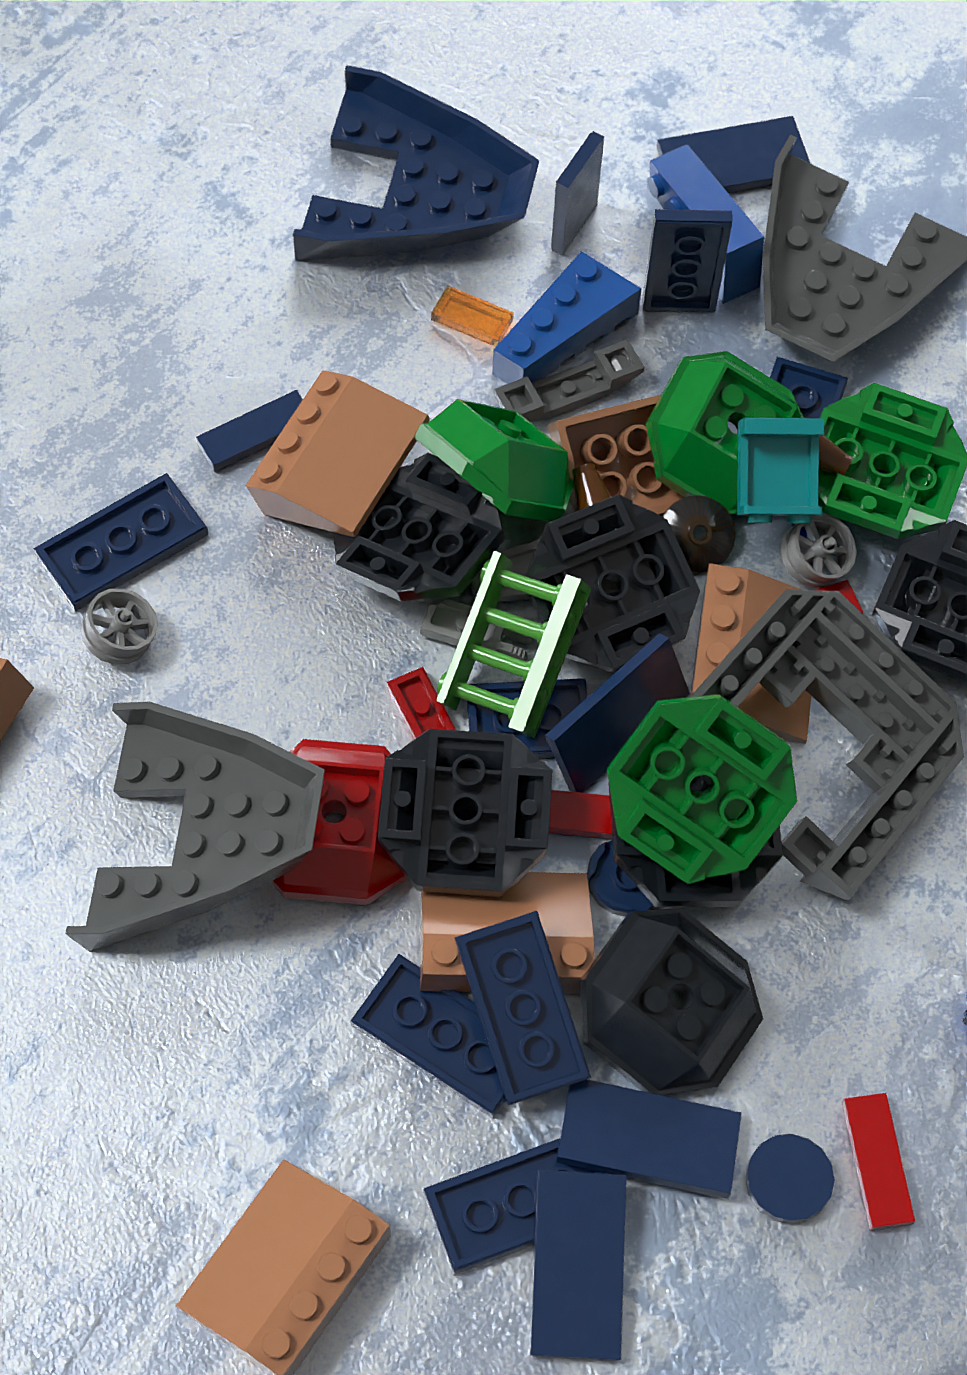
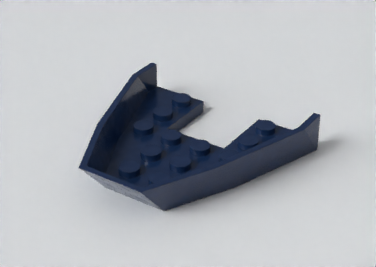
[293,65,540,261]

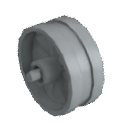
[780,513,857,588]
[80,589,158,665]

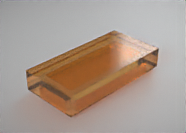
[431,285,514,347]

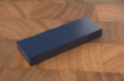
[196,389,303,472]

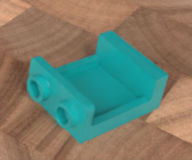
[737,418,824,524]

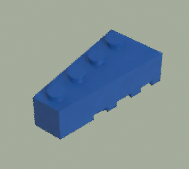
[647,144,764,304]
[492,251,642,384]

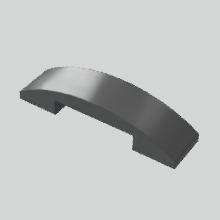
[493,339,645,422]

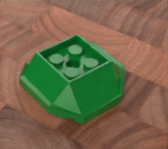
[646,351,804,516]
[818,383,967,539]
[414,399,574,522]
[607,694,797,884]

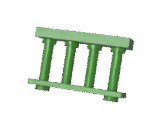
[436,551,592,739]

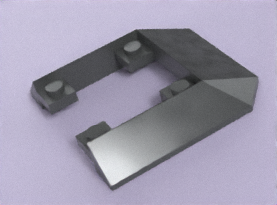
[690,589,964,900]

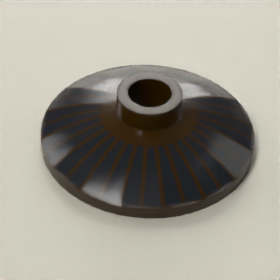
[662,495,735,573]

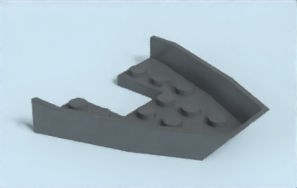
[763,135,967,362]
[65,701,325,952]

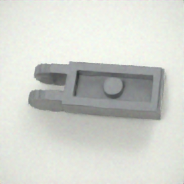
[420,599,535,662]

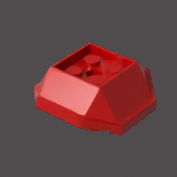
[270,739,408,905]

